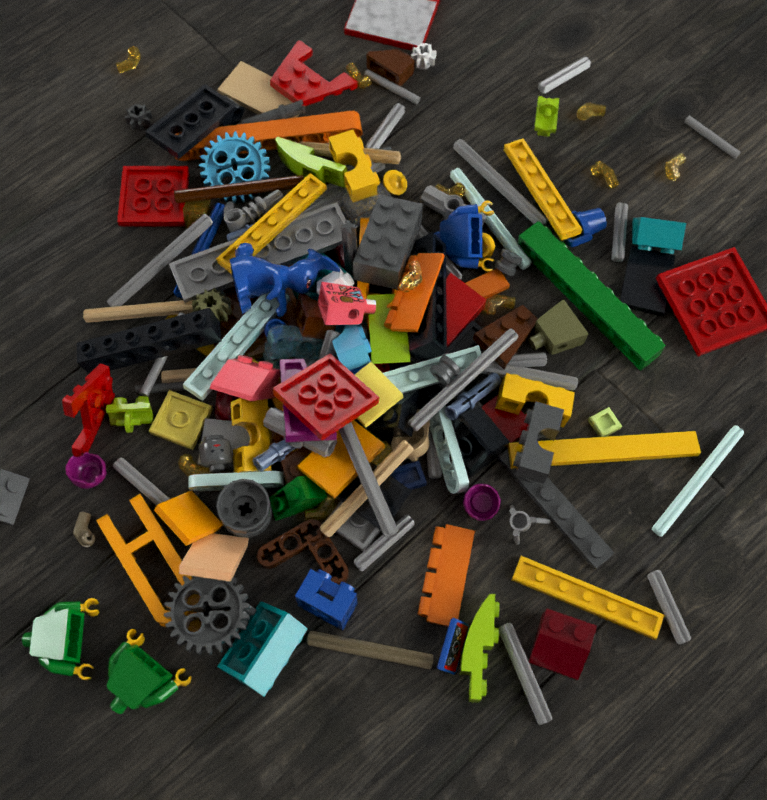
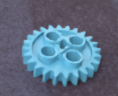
[199,131,271,203]

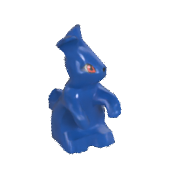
[230,243,340,317]

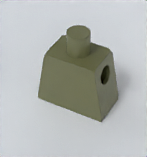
[528,300,589,355]

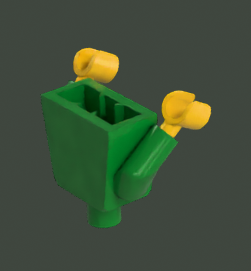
[22,598,99,680]
[107,629,192,714]

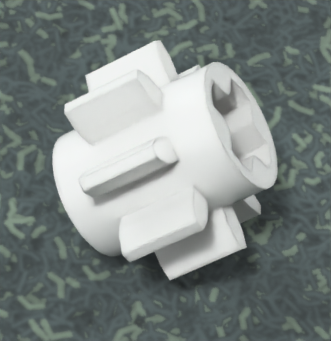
[411,43,436,70]

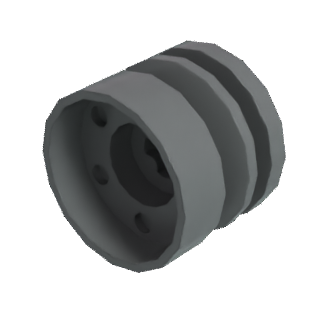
[217,479,272,538]

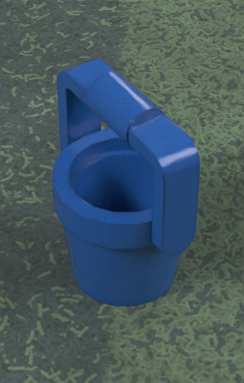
[564,208,607,247]

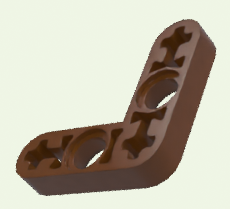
[257,519,349,585]

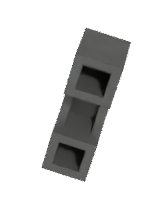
[513,402,564,484]

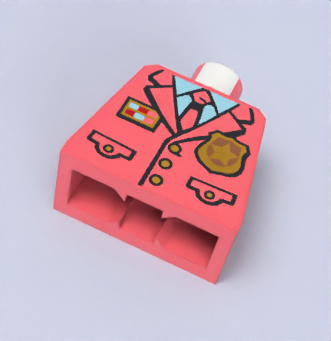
[317,282,376,325]

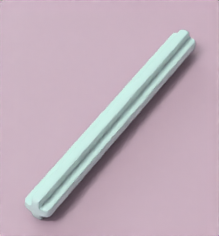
[450,168,531,270]
[652,425,744,537]

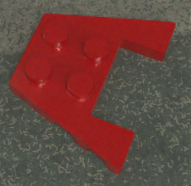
[270,40,358,106]
[62,363,115,457]

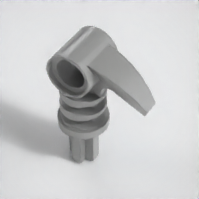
[224,189,284,233]

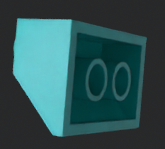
[217,601,308,697]

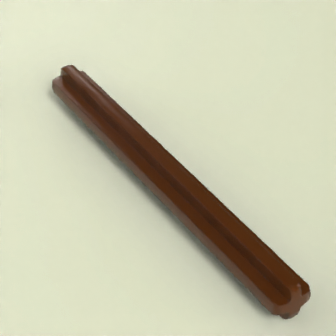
[174,175,304,203]

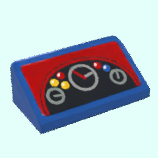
[437,618,469,674]

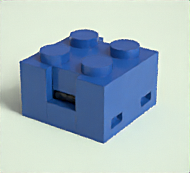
[295,569,357,631]

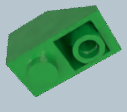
[269,476,327,520]

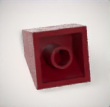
[528,609,597,681]

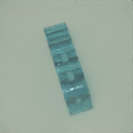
[263,325,341,369]

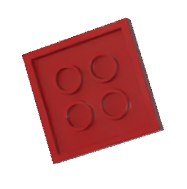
[117,166,189,226]
[273,353,379,441]

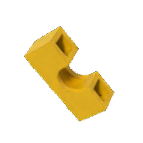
[329,129,380,203]
[495,373,575,428]
[231,398,272,473]

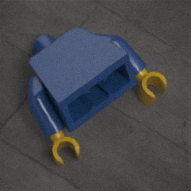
[434,201,495,271]

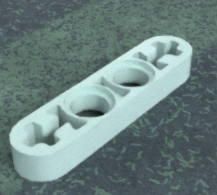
[429,405,469,494]
[188,471,284,491]

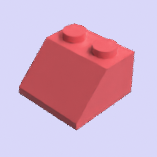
[210,355,280,401]

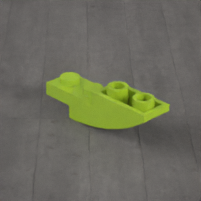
[275,137,347,188]
[459,594,499,703]

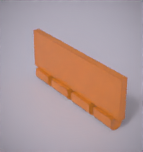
[384,253,445,332]
[418,524,475,627]

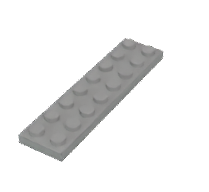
[169,202,346,303]

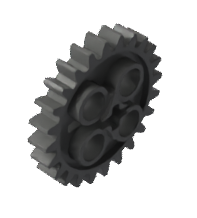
[164,575,251,655]

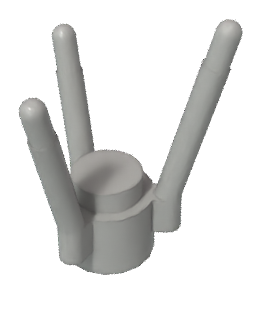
[510,505,551,545]

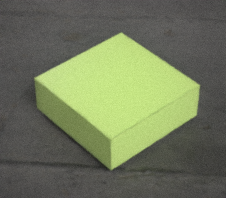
[588,407,622,437]

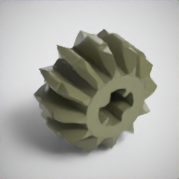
[192,288,232,322]

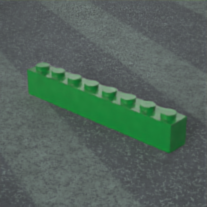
[517,221,666,371]

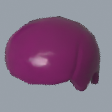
[65,452,107,489]
[463,484,501,521]

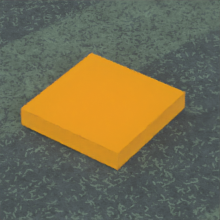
[154,490,223,546]

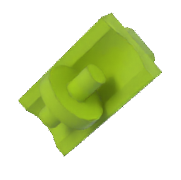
[534,96,559,137]
[106,396,154,433]

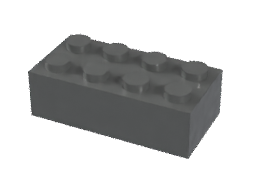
[353,195,423,290]

